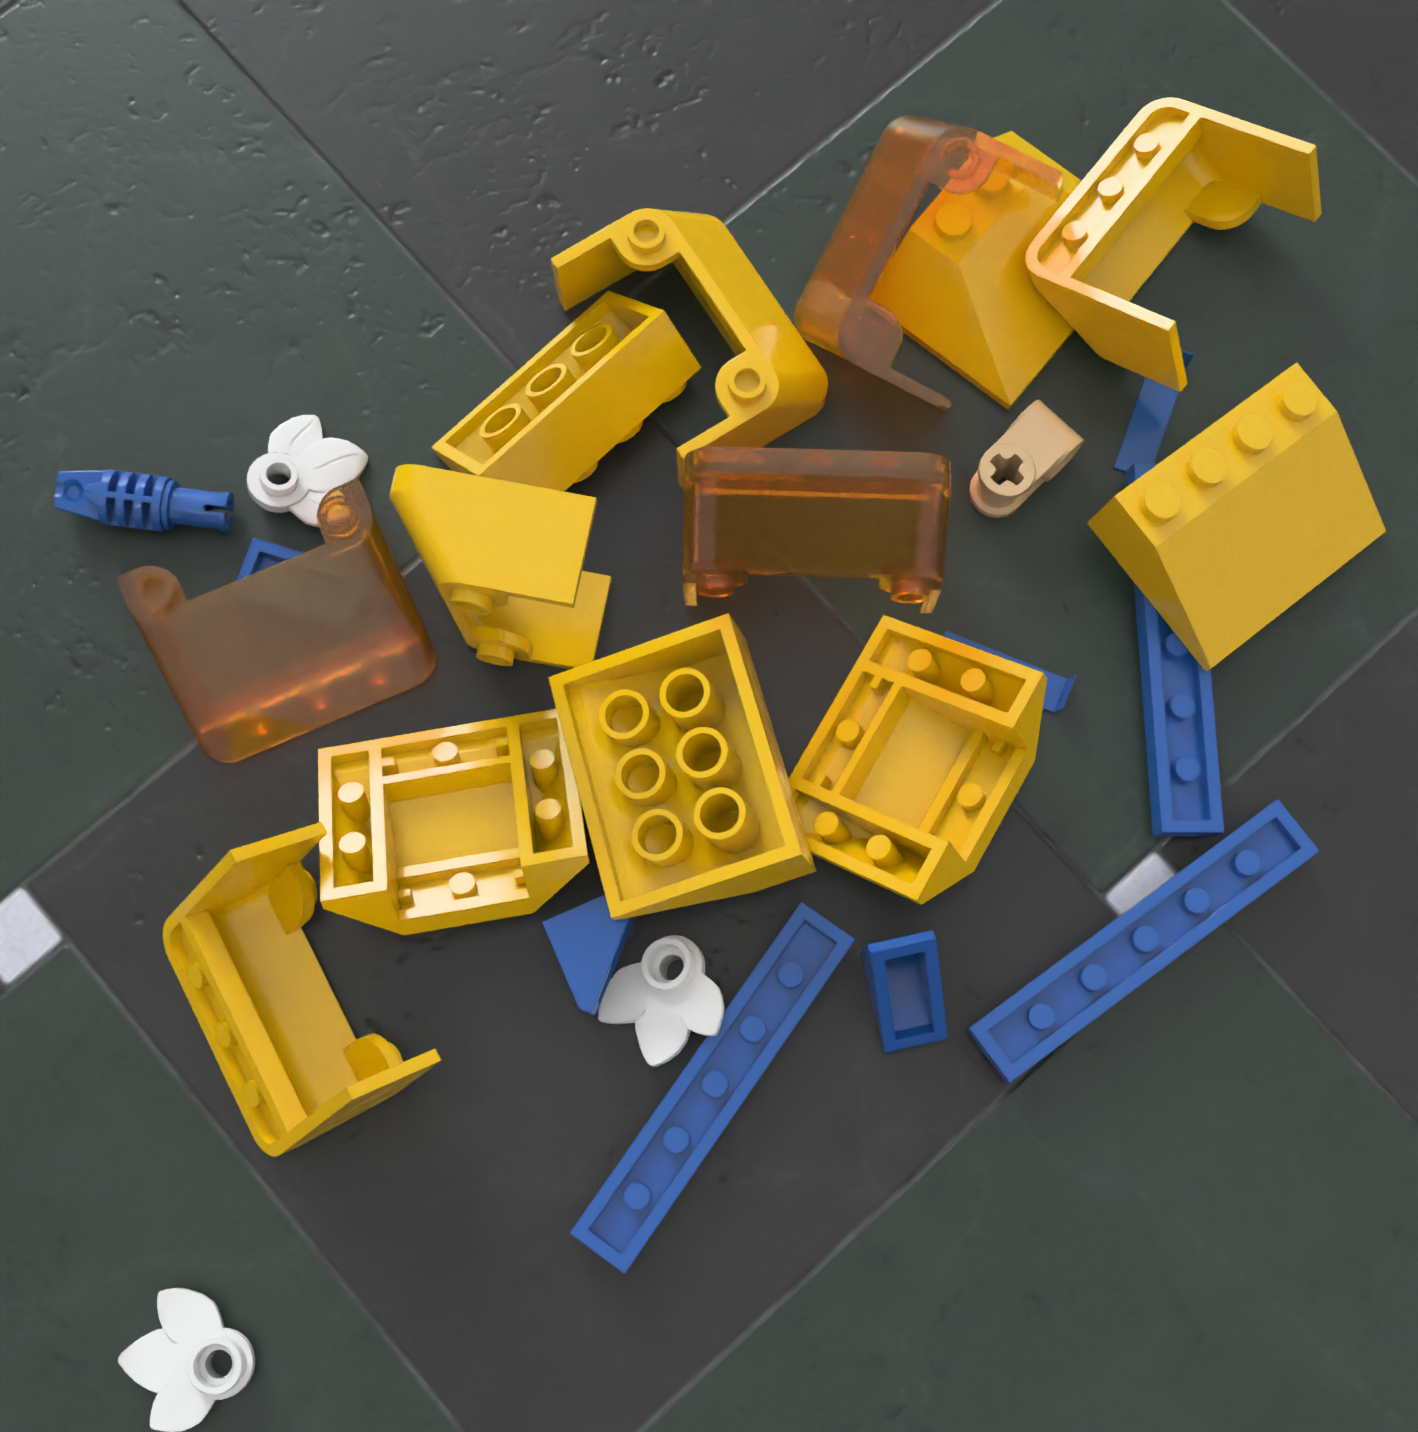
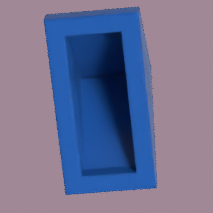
[542,895,636,1018]
[860,930,948,1053]

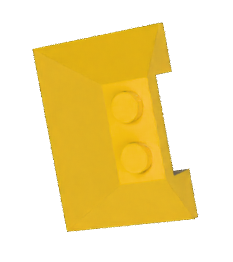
[866,131,1081,410]
[788,615,1047,905]
[318,709,589,936]

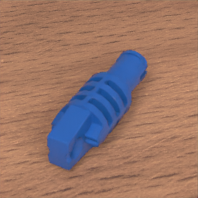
[54,469,234,532]

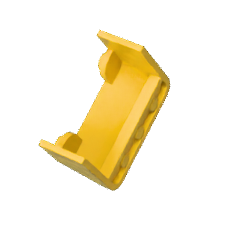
[1025,97,1322,392]
[551,208,828,493]
[389,464,612,669]
[163,822,441,1157]

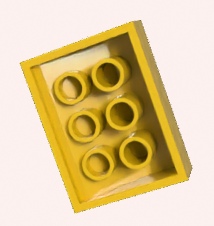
[1087,362,1386,672]
[548,613,816,921]

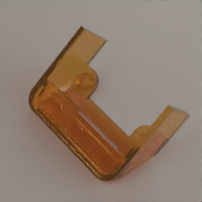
[794,115,1064,414]
[683,446,951,613]

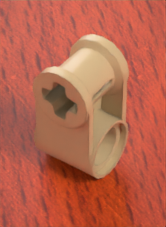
[968,399,1085,518]

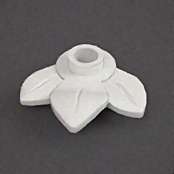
[247,415,368,527]
[598,935,725,1067]
[118,1288,255,1432]

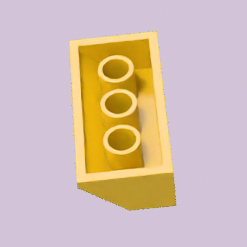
[431,291,702,491]

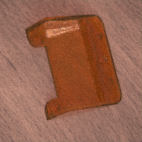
[116,478,436,763]

